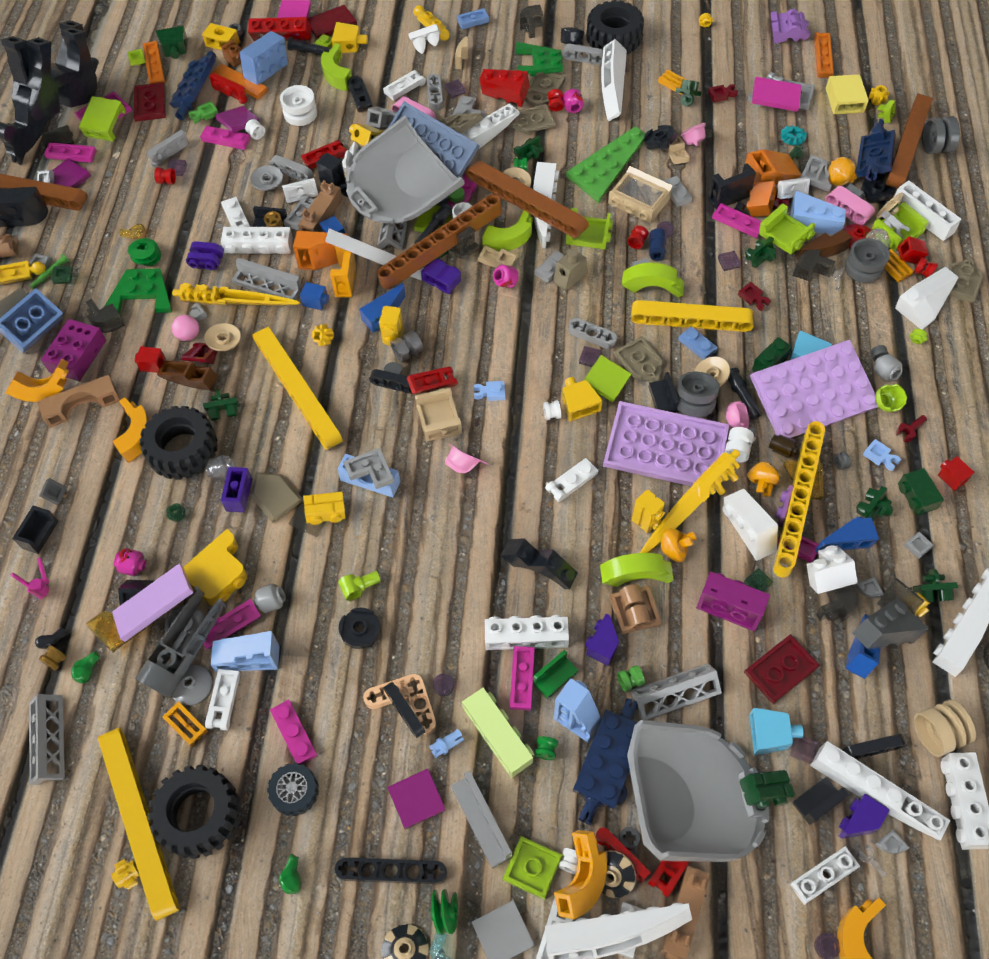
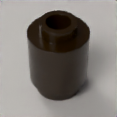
[768,434,799,458]

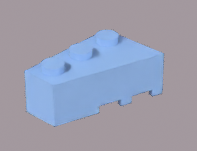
[790,191,846,235]
[211,631,280,672]
[553,678,601,743]

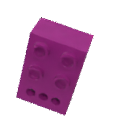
[41,319,107,382]
[696,571,770,632]

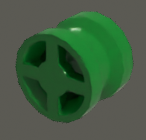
[514,157,527,171]
[534,736,559,761]

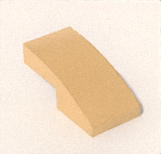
[455,37,469,69]
[667,136,690,164]
[477,245,516,268]

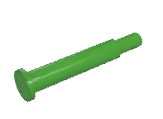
[30,254,70,289]

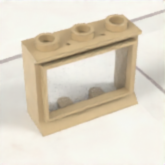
[608,166,672,223]

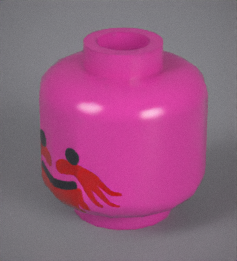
[562,89,584,113]
[493,265,519,288]
[114,548,146,576]

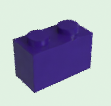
[221,467,252,513]

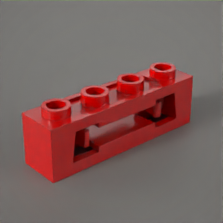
[248,17,311,41]

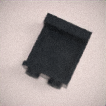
[708,163,756,209]

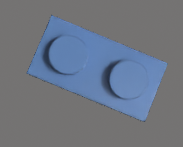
[457,8,489,29]
[678,326,718,360]

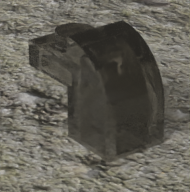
[520,4,543,38]
[449,227,479,260]
[793,250,836,281]
[86,299,125,333]
[816,585,858,622]

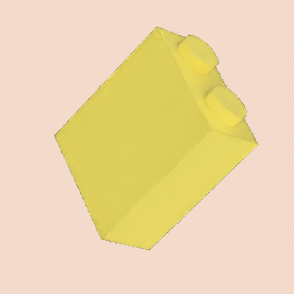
[826,74,868,114]

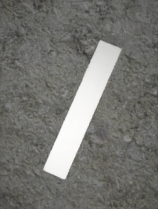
[325,229,424,280]

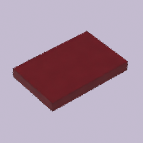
[308,5,357,39]
[134,82,166,122]
[744,634,820,705]

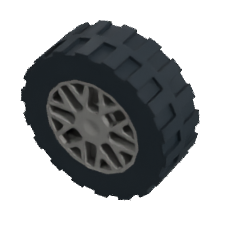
[267,763,319,816]

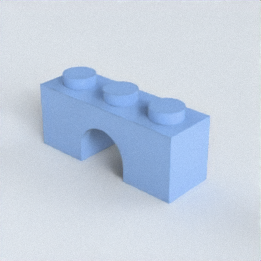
[337,454,400,498]

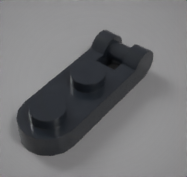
[348,76,373,111]

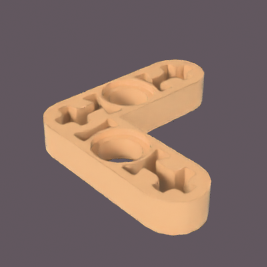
[363,674,436,735]

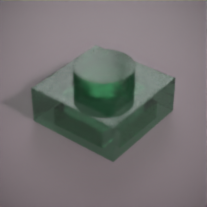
[52,265,73,284]
[743,568,773,592]

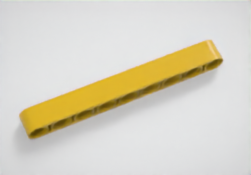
[252,327,343,450]
[773,421,825,578]
[98,727,180,921]

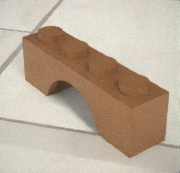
[37,375,120,428]

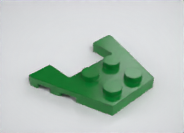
[516,42,563,76]
[103,268,172,314]

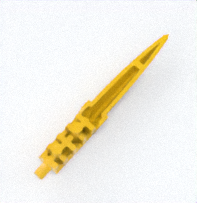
[172,283,300,306]
[640,449,740,553]

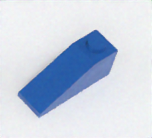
[359,283,406,333]
[815,517,879,553]
[846,614,881,679]

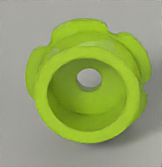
[909,329,928,344]

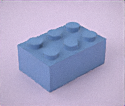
[240,31,288,85]
[0,288,63,353]

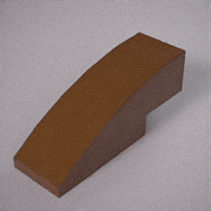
[797,229,852,261]
[157,361,218,390]

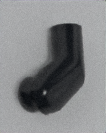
[35,627,67,649]

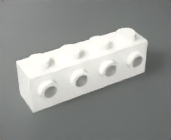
[894,181,962,241]
[221,227,293,254]
[485,615,569,650]
[941,752,989,850]

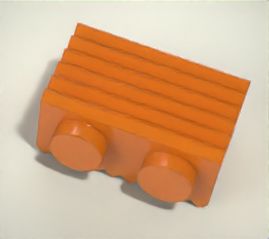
[747,181,777,217]

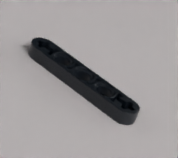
[335,858,447,885]

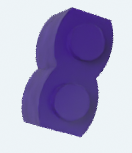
[421,258,461,294]

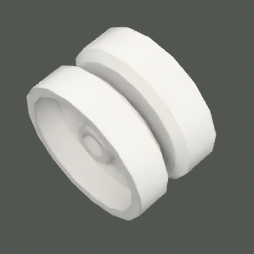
[280,85,317,126]

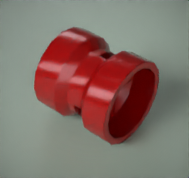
[548,89,564,112]
[154,167,176,185]
[627,225,649,249]
[914,257,938,278]

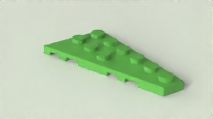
[566,126,645,203]

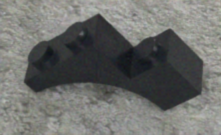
[501,538,578,589]

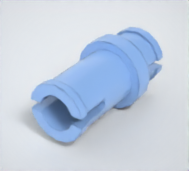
[429,729,464,758]

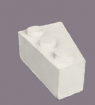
[723,489,778,561]

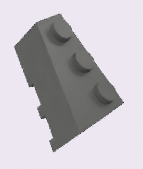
[852,598,929,649]

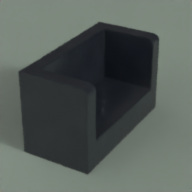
[316,153,345,187]
[12,505,58,554]

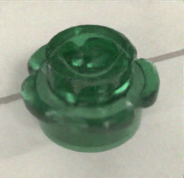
[789,145,804,160]
[166,503,185,522]

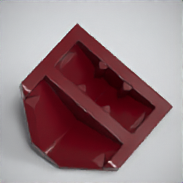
[180,343,218,364]

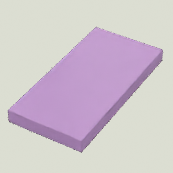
[112,563,193,642]

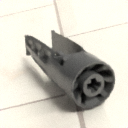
[135,586,227,698]

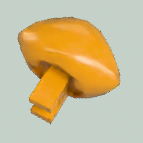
[747,462,780,497]
[661,528,697,562]

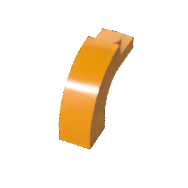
[5,359,69,402]
[112,397,150,463]
[554,830,607,919]
[837,898,886,959]

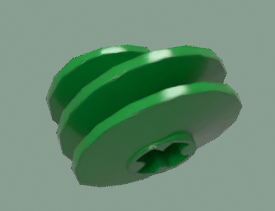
[128,238,161,266]
[431,889,458,935]

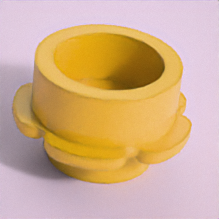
[699,13,713,28]

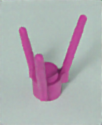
[10,557,50,600]

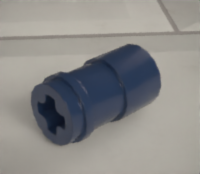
[649,228,666,261]

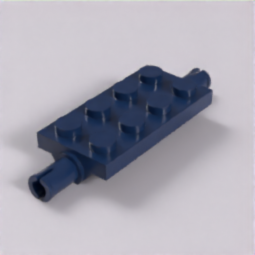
[169,51,216,120]
[856,119,896,181]
[573,698,638,825]

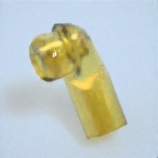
[119,224,145,239]

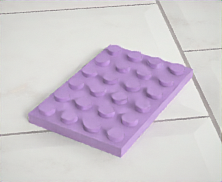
[750,340,878,439]
[603,401,729,492]

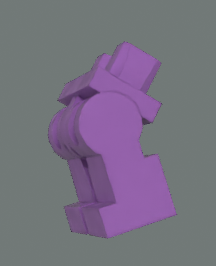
[770,9,811,44]

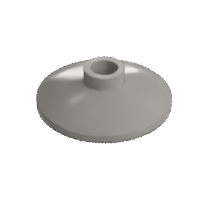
[250,165,283,191]
[171,665,212,706]

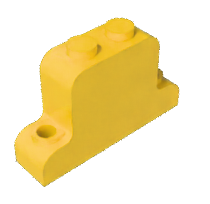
[184,529,247,606]

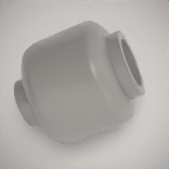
[874,354,902,381]
[253,584,286,613]

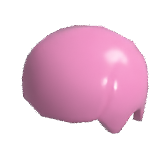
[171,314,199,341]
[726,401,749,428]

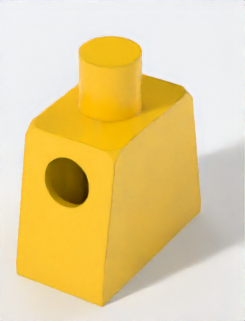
[331,22,368,53]
[349,123,383,146]
[562,377,602,422]

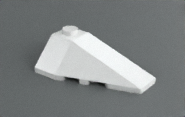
[895,267,959,330]

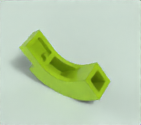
[321,43,352,91]
[482,210,533,252]
[622,262,684,298]
[600,553,674,587]

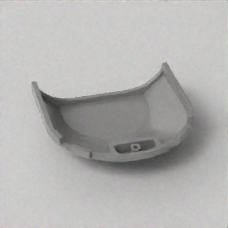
[346,116,465,224]
[627,720,769,862]

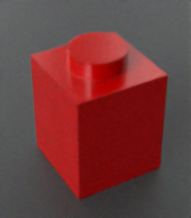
[897,236,929,265]
[135,346,166,373]
[938,456,975,491]

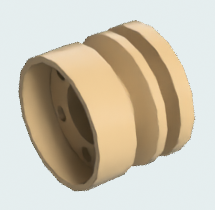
[914,699,976,757]

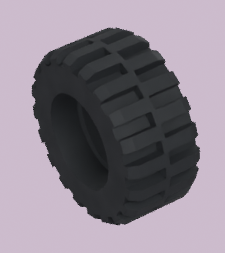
[586,0,644,55]
[139,406,218,480]
[148,765,241,859]

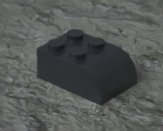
[0,187,49,227]

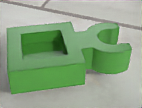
[188,101,218,124]

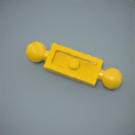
[414,5,450,41]
[0,261,46,285]

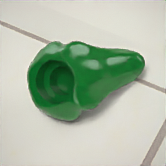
[71,651,100,684]
[278,854,301,894]

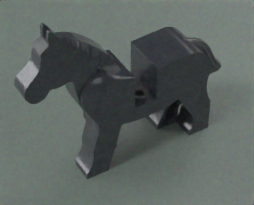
[0,20,99,165]

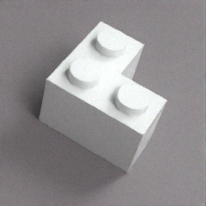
[807,545,857,594]

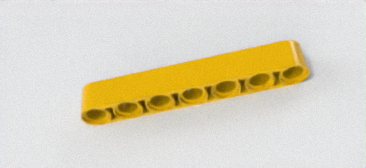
[631,300,754,332]

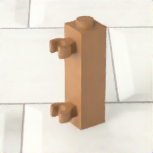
[298,180,343,232]
[660,866,711,959]

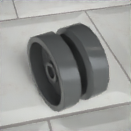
[922,116,960,154]
[845,238,890,283]
[676,371,719,417]

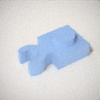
[474,381,505,401]
[863,439,901,471]

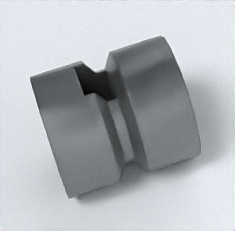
[390,330,424,362]

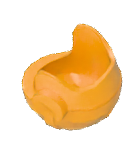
[828,157,857,186]

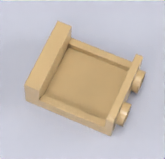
[415,388,462,442]

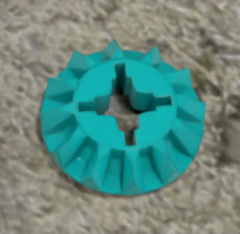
[781,125,807,145]

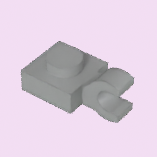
[881,210,909,238]

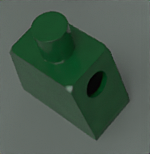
[156,25,188,59]

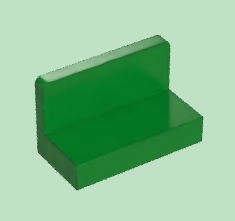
[533,650,578,699]

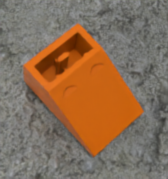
[745,149,802,185]
[293,231,348,270]

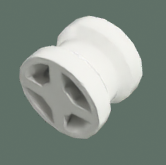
[245,119,265,140]
[543,400,561,421]
[559,848,577,874]

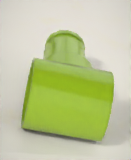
[338,571,381,601]

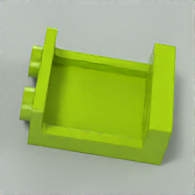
[79,96,126,142]
[871,202,929,251]
[759,204,815,254]
[566,208,613,249]

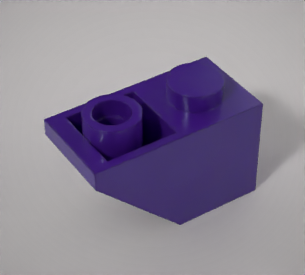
[585,614,619,666]
[838,794,890,839]

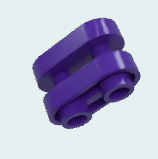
[186,241,224,270]

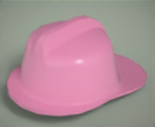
[680,123,706,146]
[445,444,489,473]

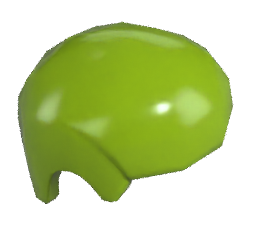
[875,384,907,412]

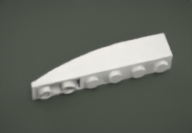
[601,39,627,121]
[462,103,520,149]
[533,162,559,249]
[933,568,989,677]
[810,741,950,840]
[545,903,692,959]

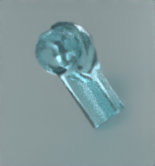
[429,931,450,959]

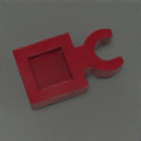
[708,84,738,103]
[738,282,771,311]

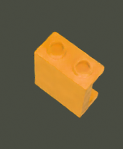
[330,246,356,297]

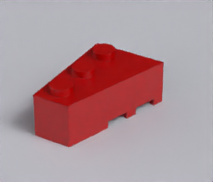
[479,69,530,107]

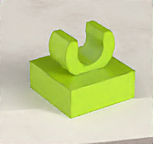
[877,100,896,123]

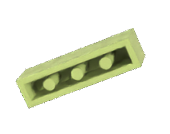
[462,688,534,778]

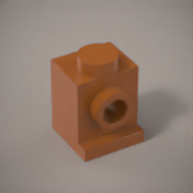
[221,40,243,67]

